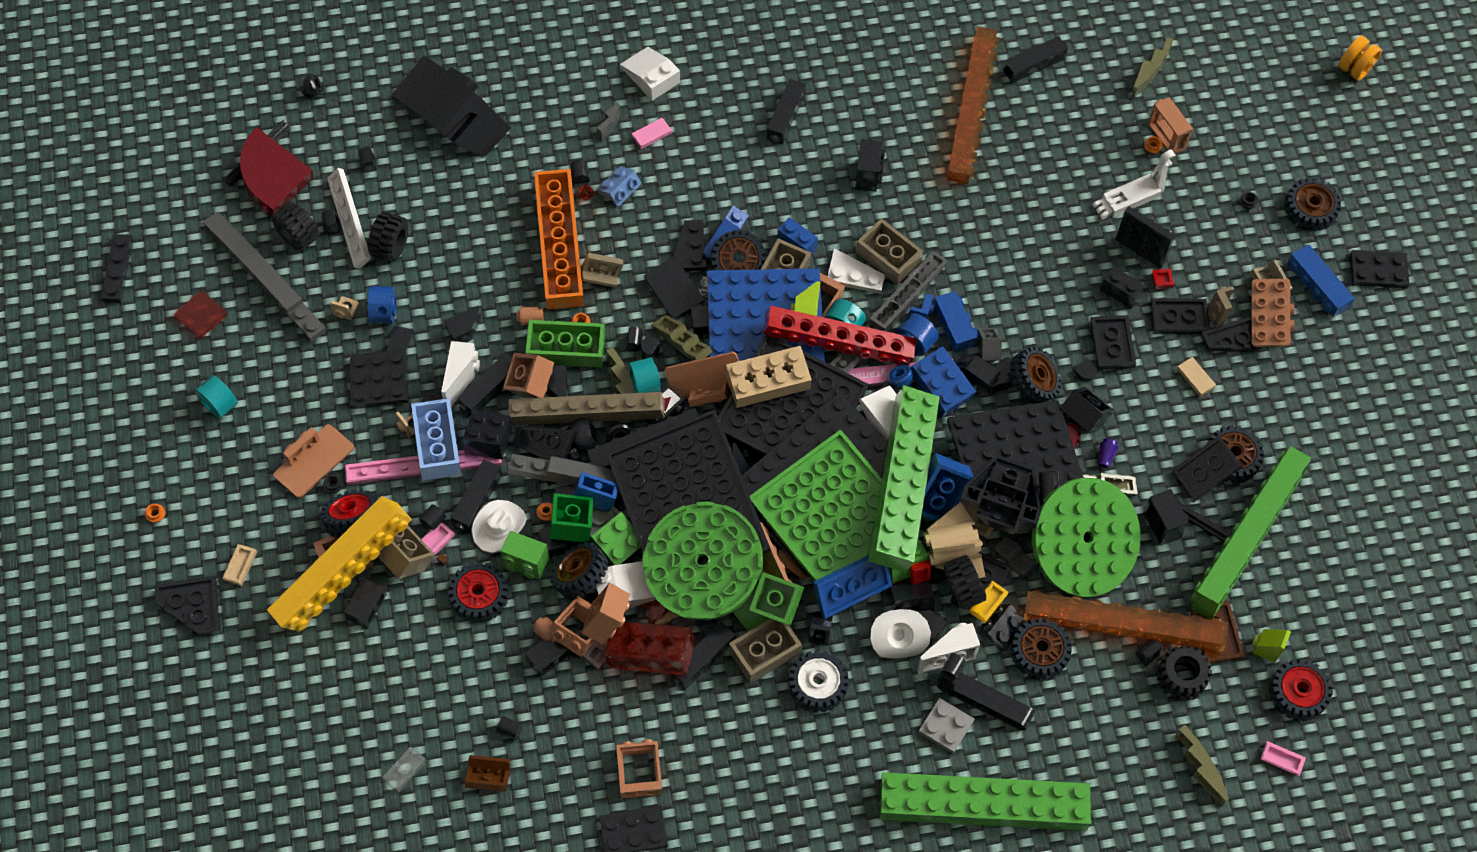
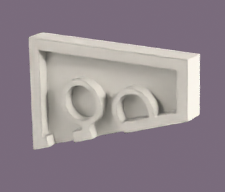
[828,248,885,294]

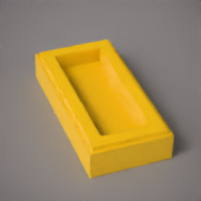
[969,581,1009,623]

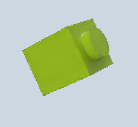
[791,282,820,316]
[1252,629,1291,663]

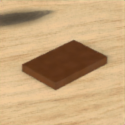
[1189,601,1245,664]

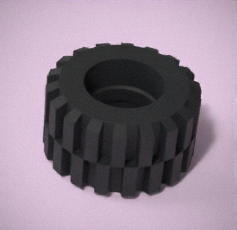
[271,201,320,251]
[368,211,408,262]
[944,555,987,610]
[1157,645,1212,701]

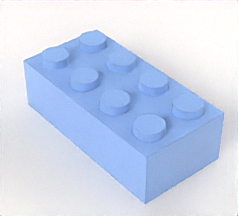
[411,398,461,481]

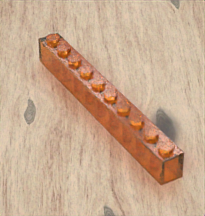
[947,26,1000,184]
[1023,590,1228,652]

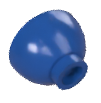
[887,365,913,388]

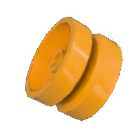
[1338,35,1382,81]

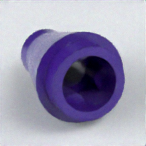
[1098,438,1119,468]

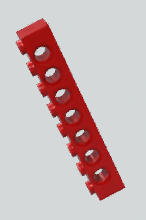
[763,306,916,365]

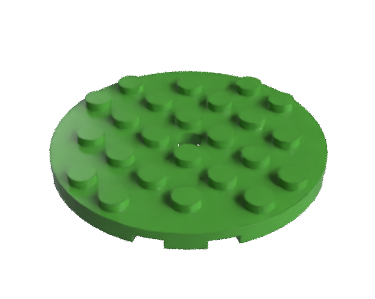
[1032,478,1141,597]
[643,502,763,620]

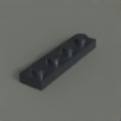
[101,234,133,302]

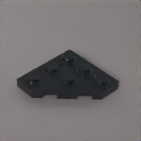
[155,575,221,637]

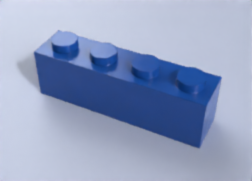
[1287,244,1355,318]

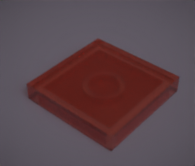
[173,290,228,339]

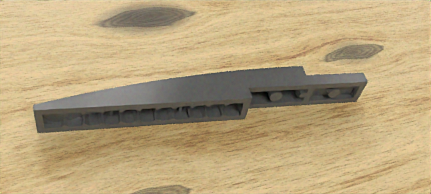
[203,211,326,342]
[830,251,948,374]
[508,454,623,500]

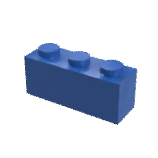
[934,291,978,353]

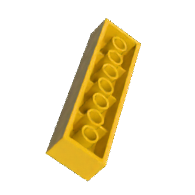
[267,496,412,632]

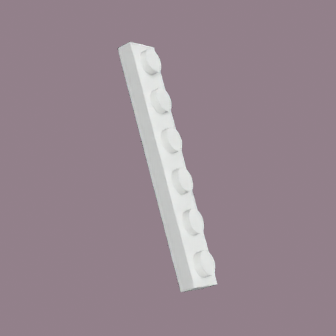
[327,168,371,269]

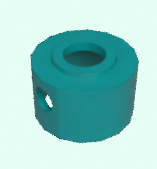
[824,299,866,339]
[629,357,661,393]
[194,375,238,419]

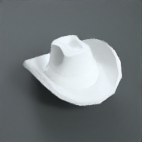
[471,500,527,554]
[870,609,931,658]

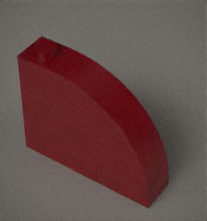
[240,127,313,216]

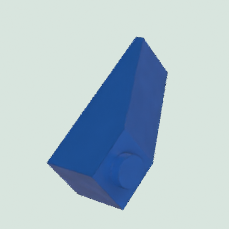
[702,205,749,260]

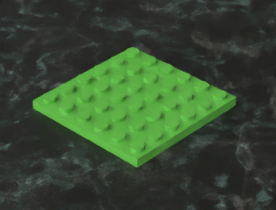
[750,429,882,581]

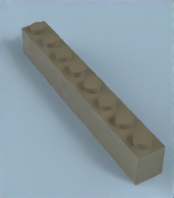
[508,392,665,425]

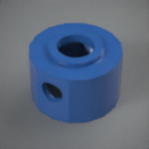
[368,286,397,324]
[895,313,939,356]

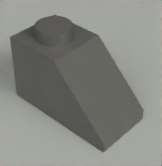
[978,328,1002,363]

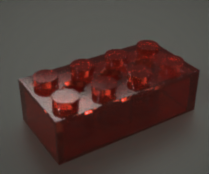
[604,622,695,675]

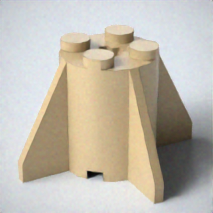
[922,502,985,578]

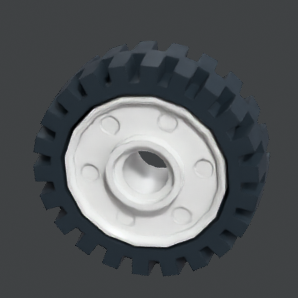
[788,650,849,713]

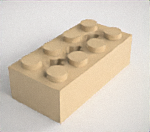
[726,346,812,408]

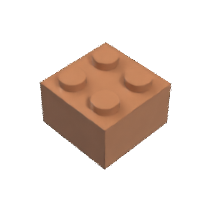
[503,353,554,398]
[582,583,630,644]

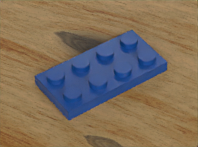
[813,555,892,619]

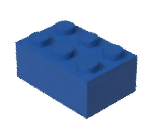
[911,346,976,418]
[921,453,973,521]

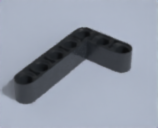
[936,653,1035,731]

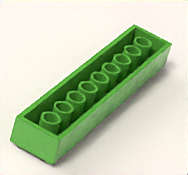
[868,385,940,573]
[1190,446,1312,621]
[880,772,1091,831]

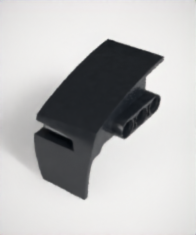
[392,55,511,156]

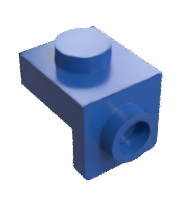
[909,294,935,319]

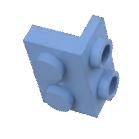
[597,166,641,206]

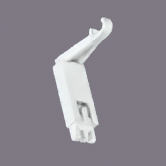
[1092,150,1176,219]

